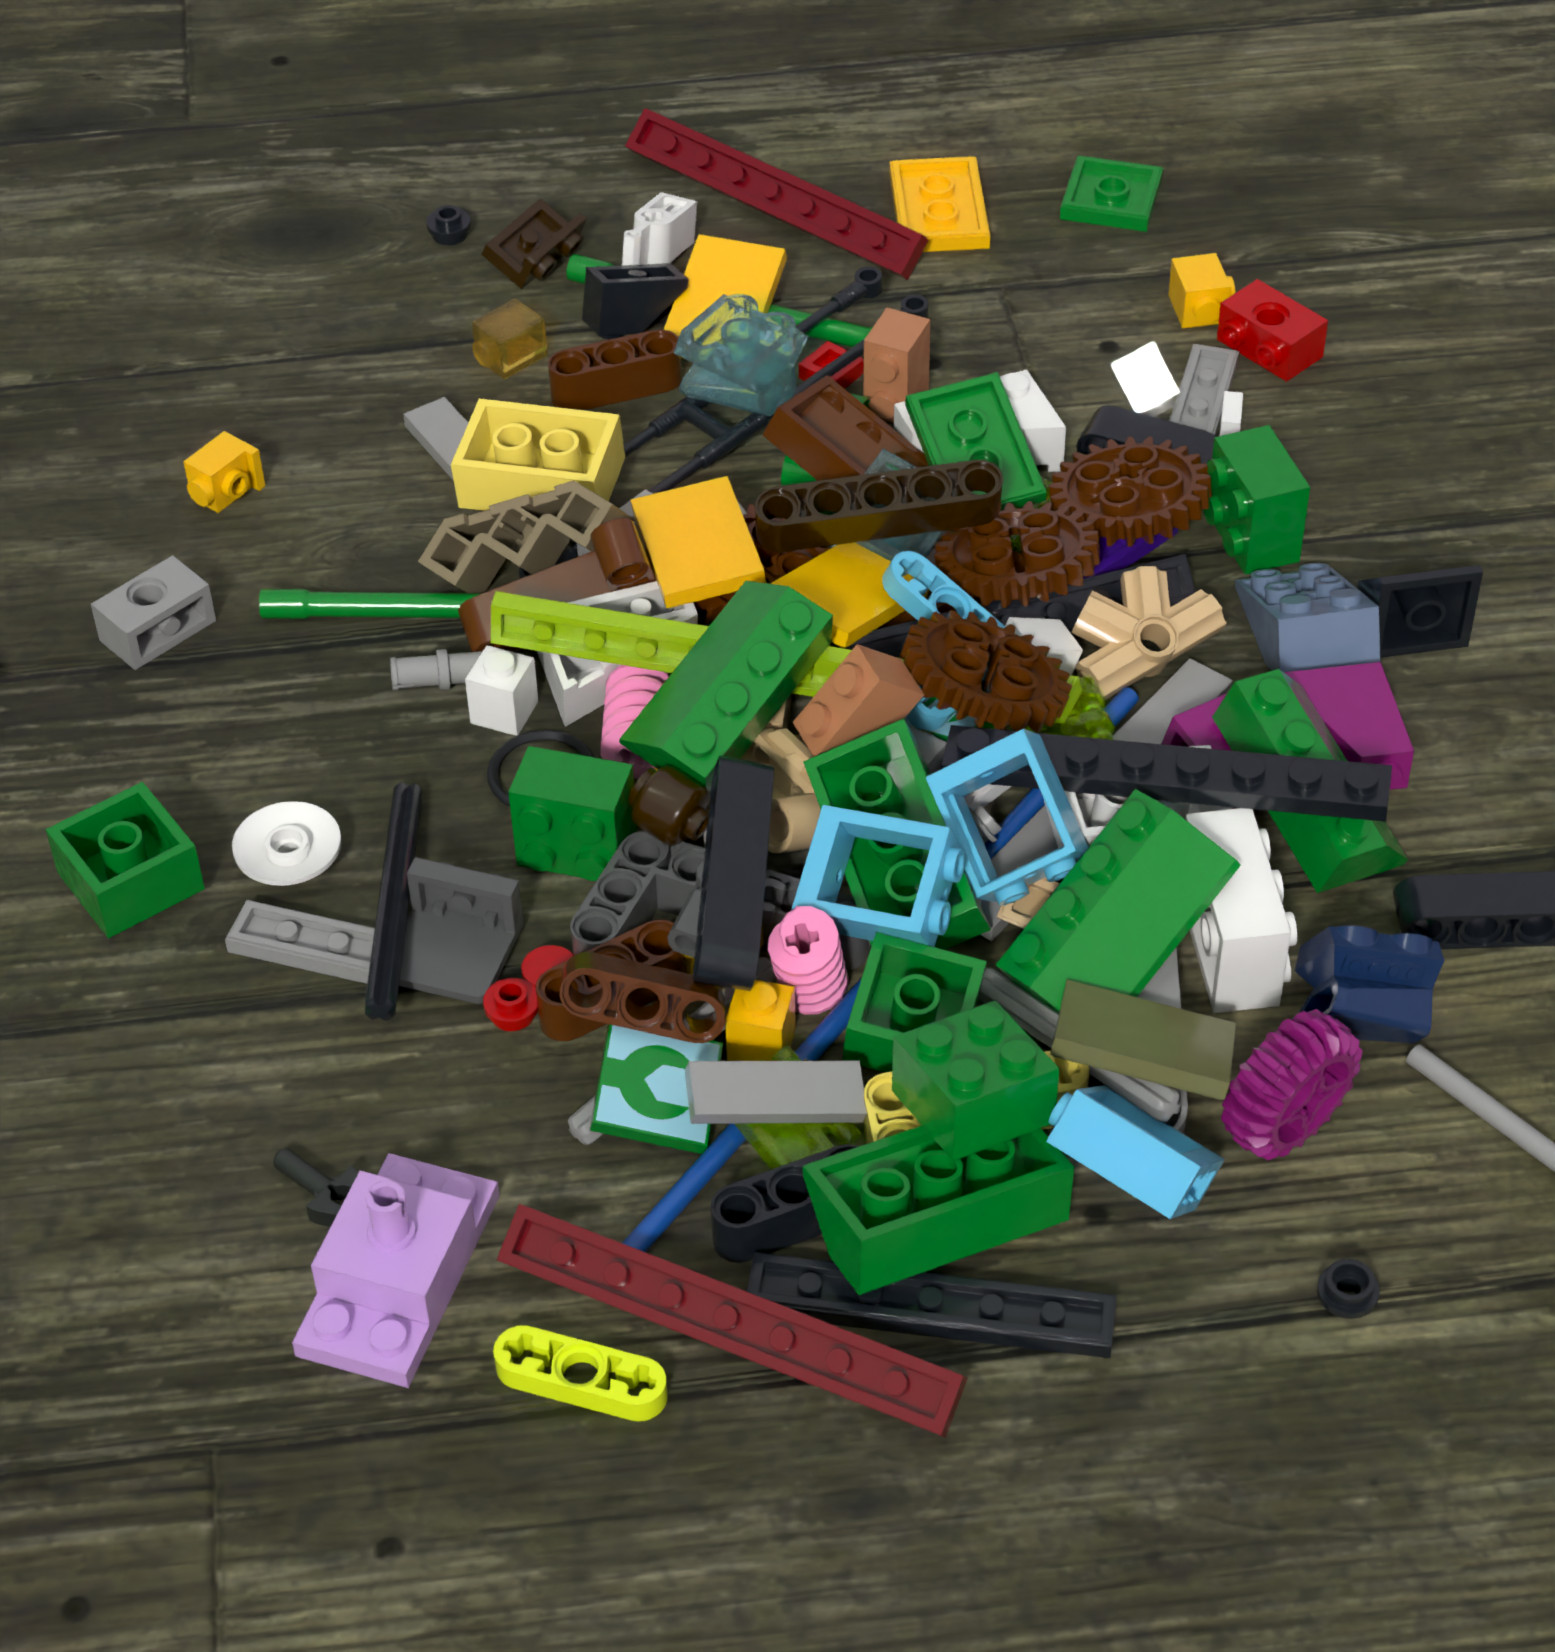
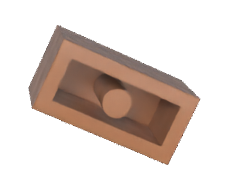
[864,308,930,423]
[793,644,925,757]

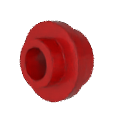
[483,978,538,1031]

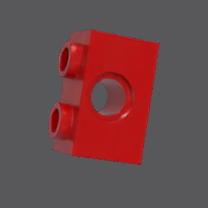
[1217,279,1328,382]

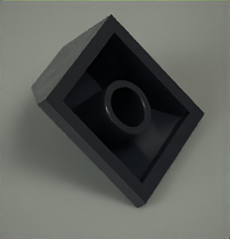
[1357,565,1483,658]

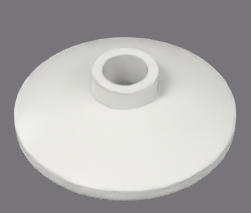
[232,801,341,886]

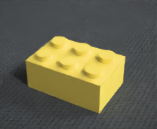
[451,398,625,511]

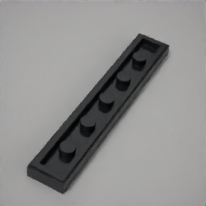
[747,1252,1117,1358]

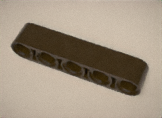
[755,460,1003,552]

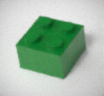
[1203,425,1310,575]
[508,746,638,881]
[45,781,205,939]
[842,932,987,1073]
[892,1000,1059,1161]

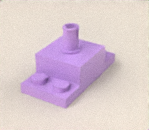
[292,1153,500,1388]

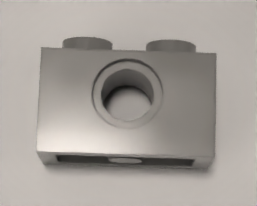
[91,555,216,670]

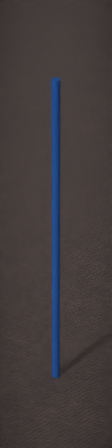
[622,687,1139,1252]

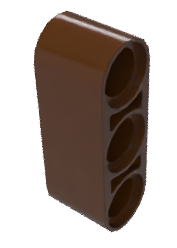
[548,329,682,410]
[536,920,686,1041]
[560,952,725,1043]

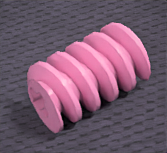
[600,665,669,779]
[768,906,849,1015]

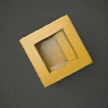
[183,431,265,513]

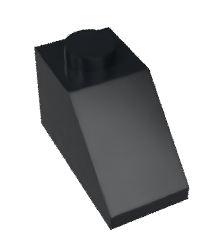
[582,263,688,340]

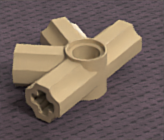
[1071,566,1227,703]

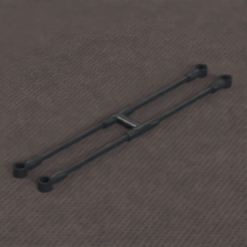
[519,266,929,579]

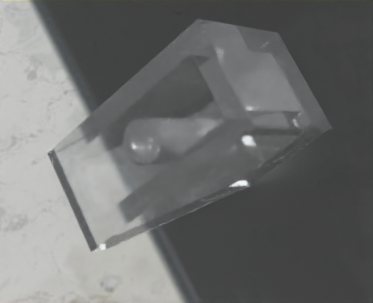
[1111,341,1181,417]

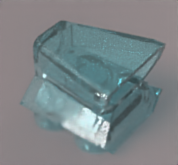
[674,294,808,416]

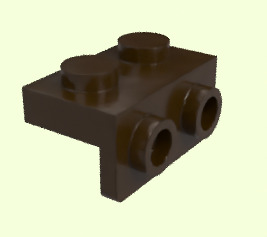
[481,198,587,290]

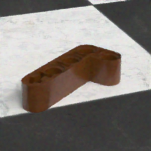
[458,518,656,652]

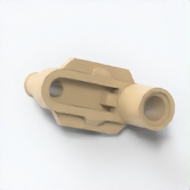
[740,728,821,853]

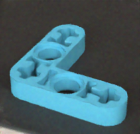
[882,551,1005,731]

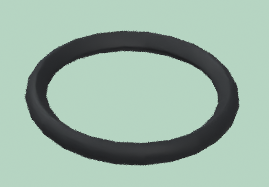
[487,730,596,807]

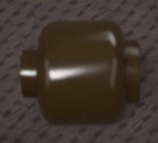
[628,765,710,847]

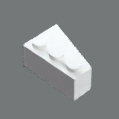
[894,369,1066,472]
[537,581,698,727]

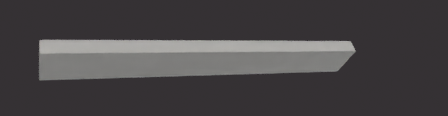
[980,658,1233,941]

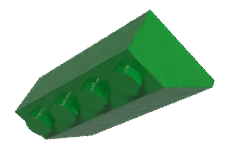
[619,581,833,794]
[1212,669,1408,893]
[803,718,991,950]
[996,789,1241,1012]
[803,1126,1074,1295]

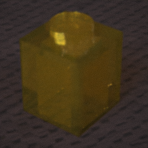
[472,298,548,380]

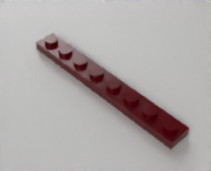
[625,108,929,280]
[496,1204,968,1438]

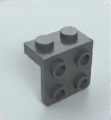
[399,857,524,1004]

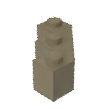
[418,480,635,593]

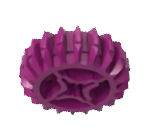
[1221,1009,1363,1161]

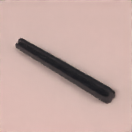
[365,782,422,1021]

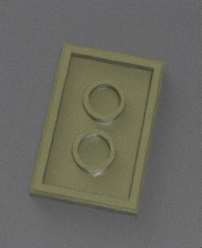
[1050,979,1236,1100]

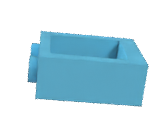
[926,729,1089,906]
[792,805,966,947]
[1046,1085,1225,1219]

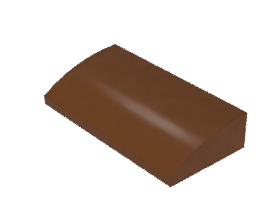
[762,375,942,552]

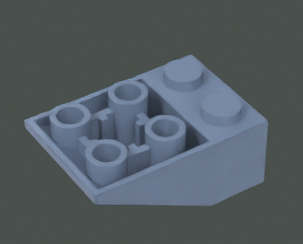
[1235,563,1380,672]

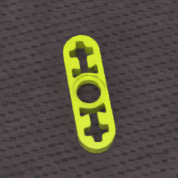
[493,1325,668,1421]

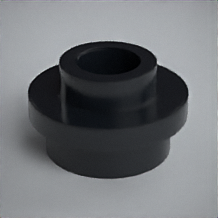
[426,205,471,245]
[1317,1259,1380,1319]

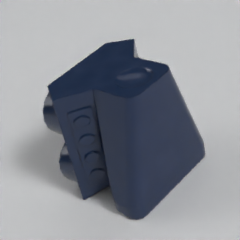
[1294,926,1444,1043]

